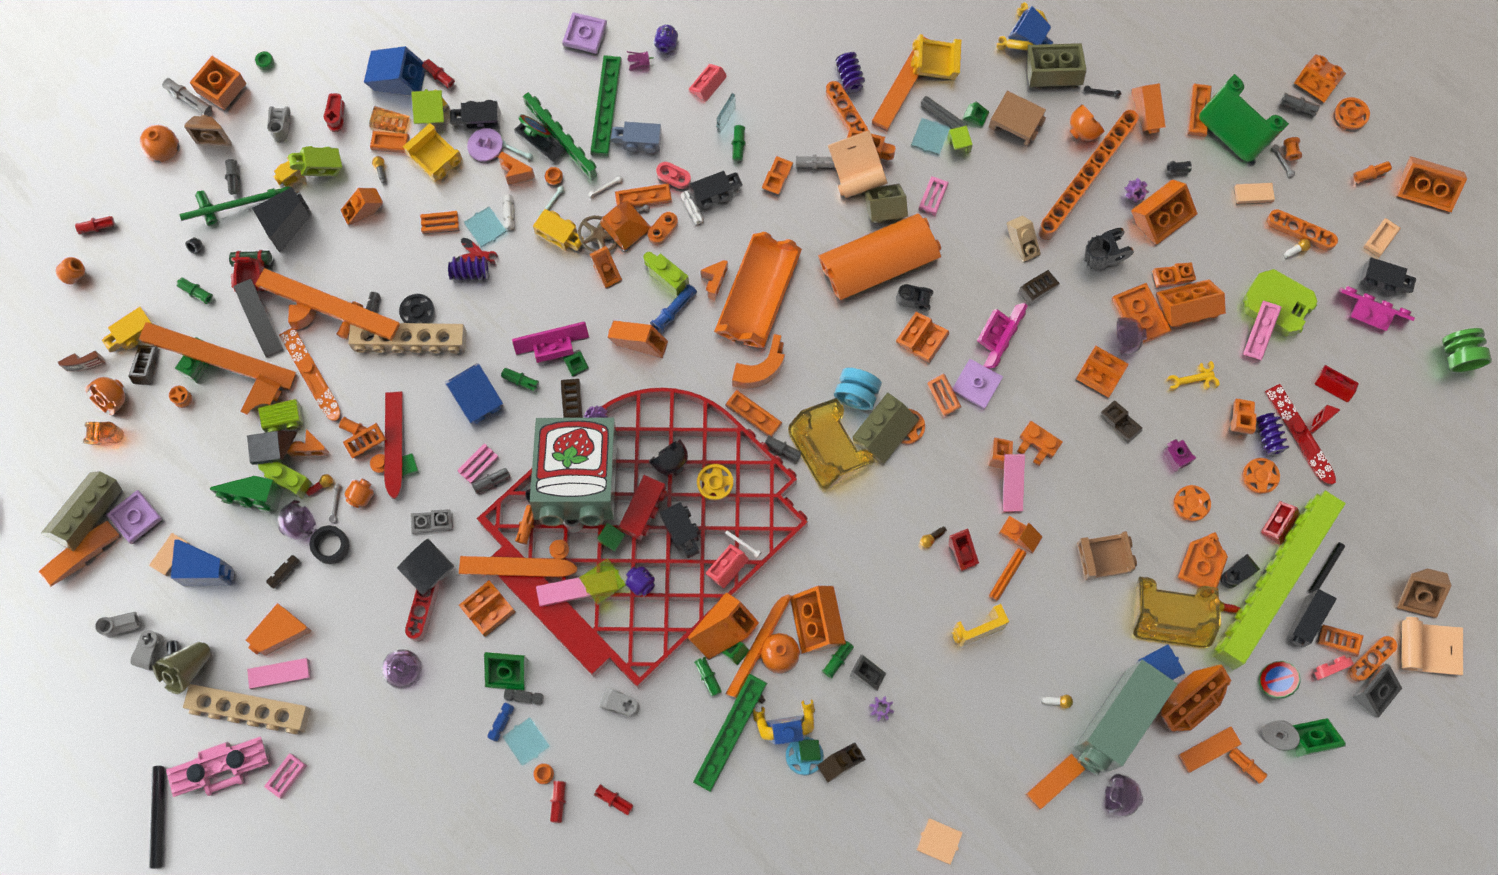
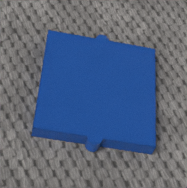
[1138,644,1185,680]

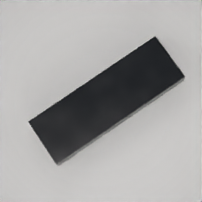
[514,123,567,165]

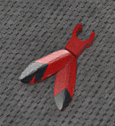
[456,238,498,264]

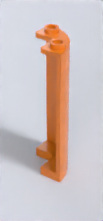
[818,213,941,300]
[714,232,802,348]

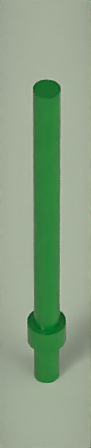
[179,186,290,221]

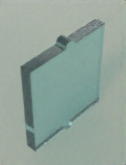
[716,93,736,134]
[911,118,950,156]
[464,207,507,248]
[503,717,550,766]

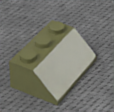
[1027,43,1087,87]
[852,392,919,465]

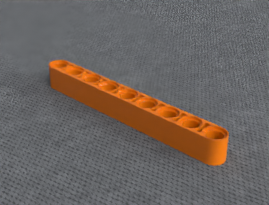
[1038,110,1139,240]

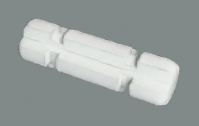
[681,191,704,225]
[502,194,514,230]

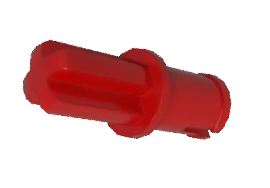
[422,59,455,89]
[75,216,115,235]
[550,781,566,823]
[594,784,633,815]

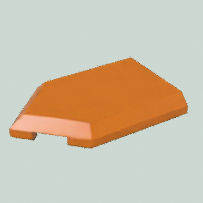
[1178,532,1228,593]

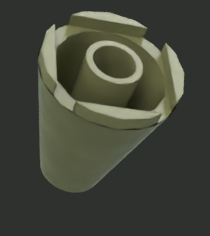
[153,642,211,694]

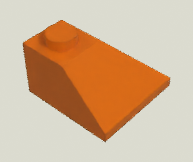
[600,200,651,251]

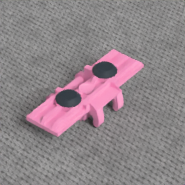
[166,737,269,797]

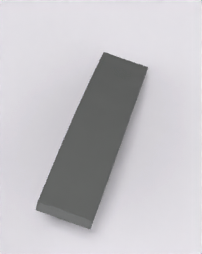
[233,279,284,358]

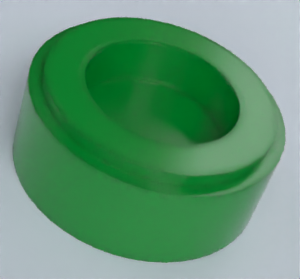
[255,51,274,70]

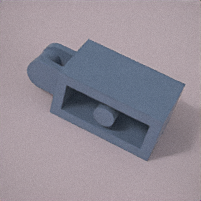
[611,122,662,153]

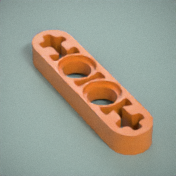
[826,81,868,132]
[1267,209,1338,251]

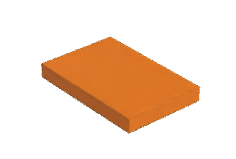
[1112,283,1172,347]

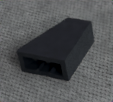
[1287,589,1337,647]

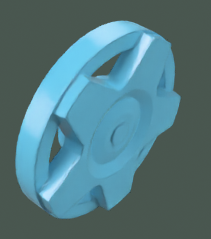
[786,737,824,775]

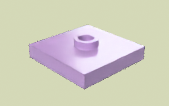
[562,12,607,54]
[952,359,1003,410]
[106,490,162,544]

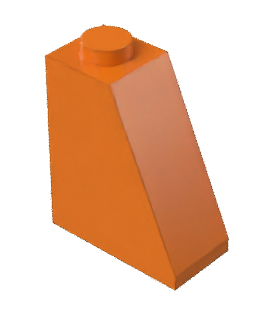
[1131,83,1166,134]
[607,320,668,358]
[245,603,312,656]

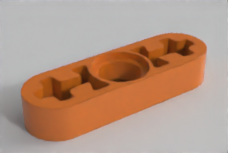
[1349,636,1397,682]

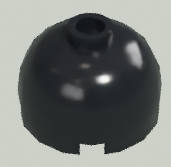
[649,439,688,476]

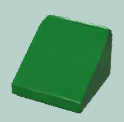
[962,101,989,127]
[563,350,589,376]
[597,523,626,552]
[721,641,749,665]
[798,740,821,763]

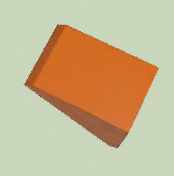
[989,437,1013,469]

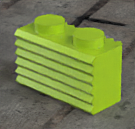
[258,399,304,433]

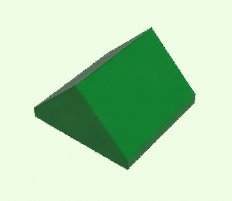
[484,652,528,690]
[1292,718,1346,757]

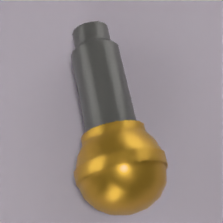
[372,156,387,183]

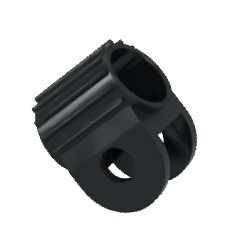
[1084,228,1134,271]

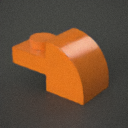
[288,303,316,330]
[1230,398,1256,435]

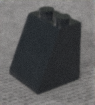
[252,187,310,252]

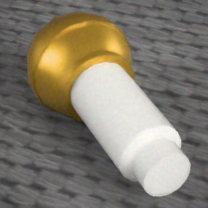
[1283,239,1311,258]
[1042,694,1073,709]

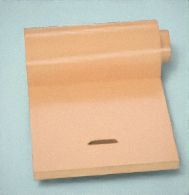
[828,130,888,198]
[1401,617,1463,676]

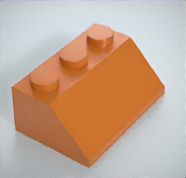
[1397,156,1467,212]
[1131,179,1198,245]
[1156,279,1226,327]
[790,586,846,654]

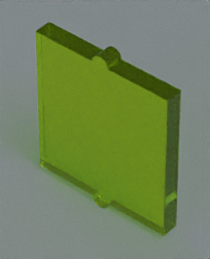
[579,558,626,605]

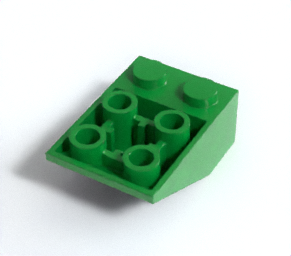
[210,476,283,513]

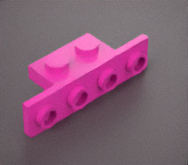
[1339,286,1415,331]
[977,303,1028,369]
[512,322,589,363]

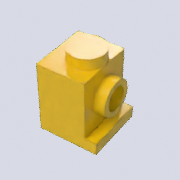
[273,157,304,187]

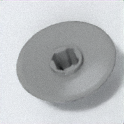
[1262,720,1300,750]

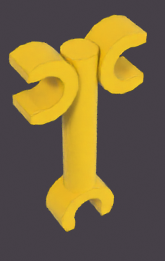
[1166,361,1220,391]

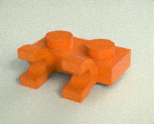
[1017,421,1063,466]

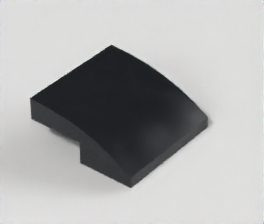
[397,539,454,595]

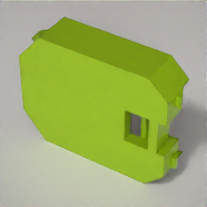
[1242,269,1318,337]

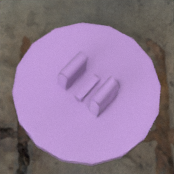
[467,128,503,162]

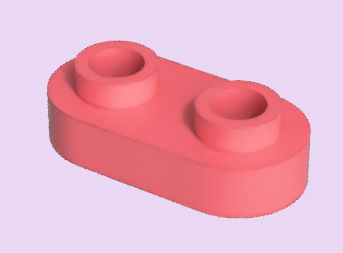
[656,162,691,189]
[1314,655,1354,681]

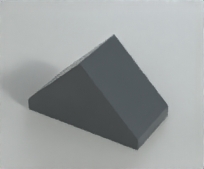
[850,655,887,691]

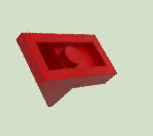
[948,529,979,571]

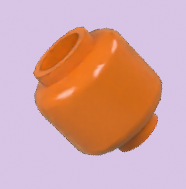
[56,257,85,285]
[344,478,374,508]

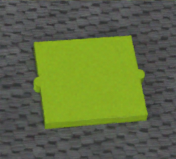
[411,89,444,124]

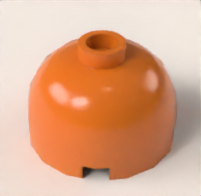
[1070,105,1105,141]
[140,125,179,162]
[85,377,125,415]
[761,633,800,674]

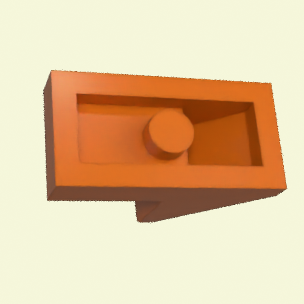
[498,151,535,185]
[589,246,622,288]
[700,260,728,300]
[287,429,329,457]
[999,516,1043,554]

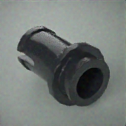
[1167,161,1192,175]

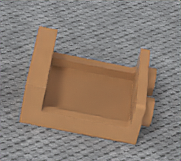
[988,91,1047,146]
[1077,531,1137,580]

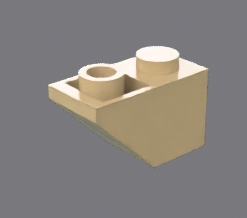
[1006,215,1041,262]

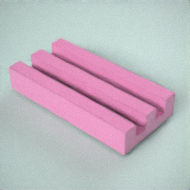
[918,176,949,216]
[457,443,499,485]
[264,753,307,799]

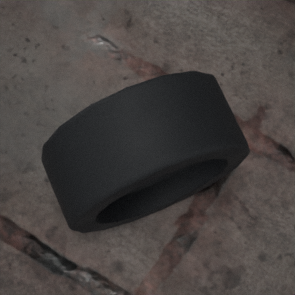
[309,525,349,564]

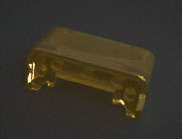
[788,398,875,490]
[1133,576,1221,648]

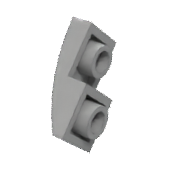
[410,509,452,534]

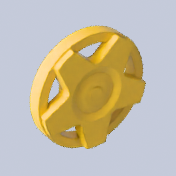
[697,464,733,501]

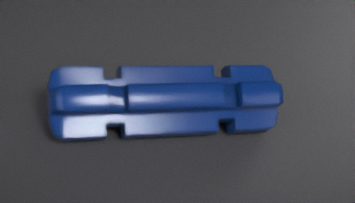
[487,703,514,742]

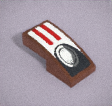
[58,350,105,371]

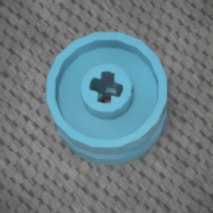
[834,368,882,410]

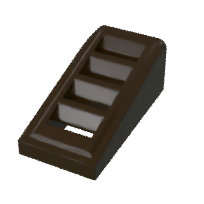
[1019,270,1060,305]
[128,345,158,385]
[561,379,583,418]

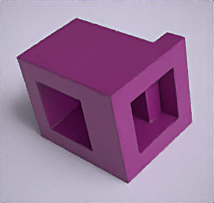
[1163,439,1196,472]

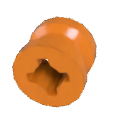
[169,385,193,408]

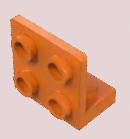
[1294,54,1346,102]

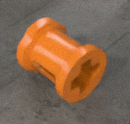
[1283,137,1302,161]

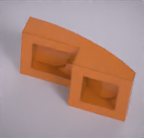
[762,156,793,195]

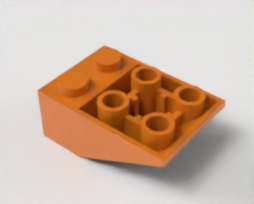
[688,592,759,660]

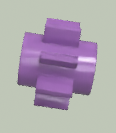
[1124,178,1149,202]
[584,405,608,418]
[869,696,894,722]

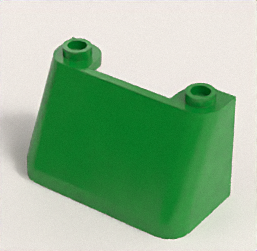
[1199,74,1289,162]

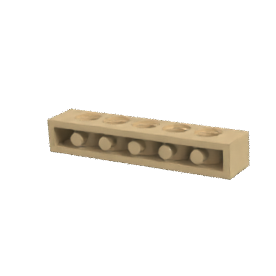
[348,323,466,354]
[183,684,311,735]

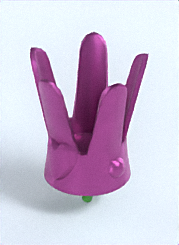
[627,51,654,70]

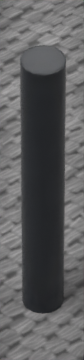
[1309,542,1345,593]

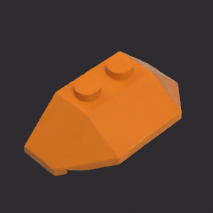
[1161,664,1231,731]

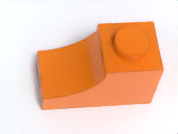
[240,374,281,415]

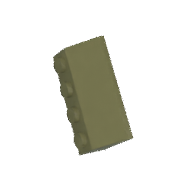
[41,471,122,551]

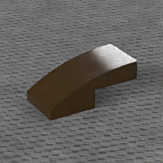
[1101,400,1143,443]

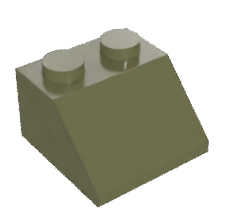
[864,183,908,223]

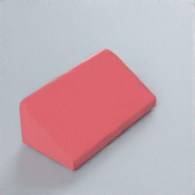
[688,64,727,101]
[705,544,749,588]

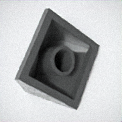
[1353,663,1402,718]

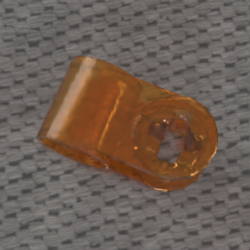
[83,421,124,445]

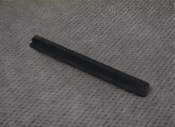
[149,766,164,869]

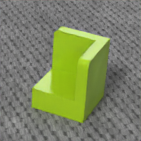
[947,126,973,153]

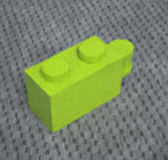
[288,146,342,176]
[643,252,689,297]
[258,462,313,499]

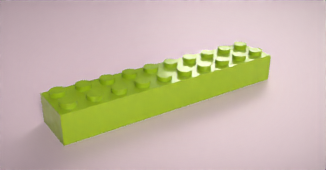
[1213,490,1346,670]

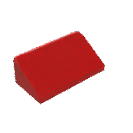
[1315,365,1359,402]
[1310,405,1340,434]
[1261,501,1300,545]

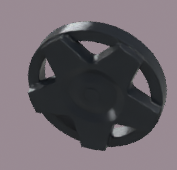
[399,294,435,324]

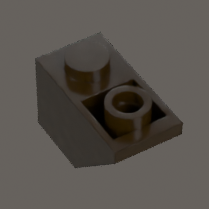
[817,742,866,782]

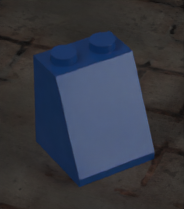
[364,46,425,96]
[444,363,503,424]
[171,539,234,586]

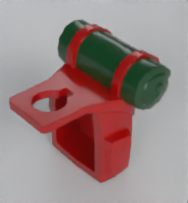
[229,250,272,292]

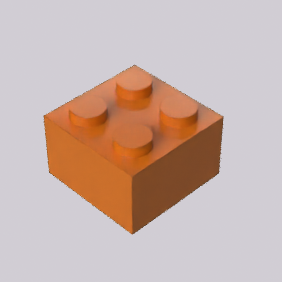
[189,56,247,110]

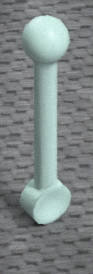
[502,140,533,160]
[539,186,564,215]

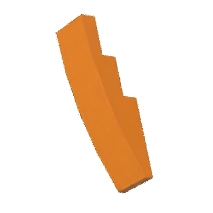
[39,521,119,587]

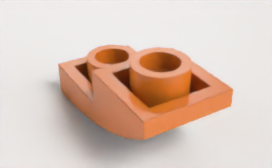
[1152,262,1196,288]

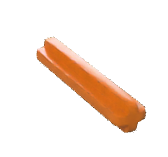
[989,548,1026,601]

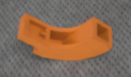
[732,334,785,389]

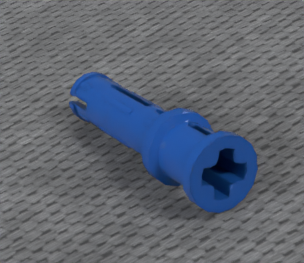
[650,284,697,334]

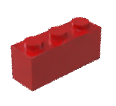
[619,475,668,541]

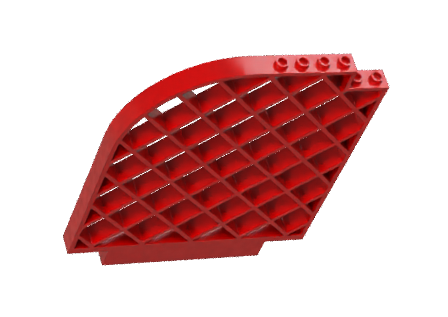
[476,388,808,689]

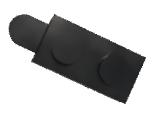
[450,100,500,131]
[690,171,743,209]
[1359,257,1416,295]
[659,502,700,559]

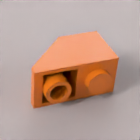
[341,188,383,225]

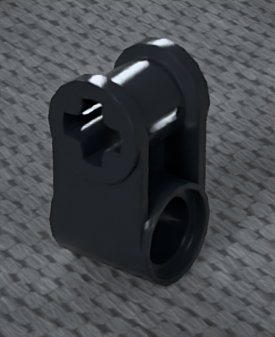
[896,284,934,311]
[1220,554,1260,589]

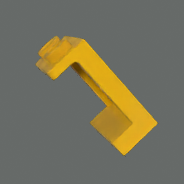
[911,34,962,80]
[403,123,462,182]
[952,604,1009,647]

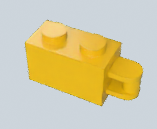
[533,209,584,251]
[102,307,155,352]

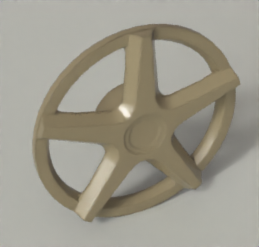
[578,215,617,252]

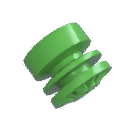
[1442,328,1492,373]

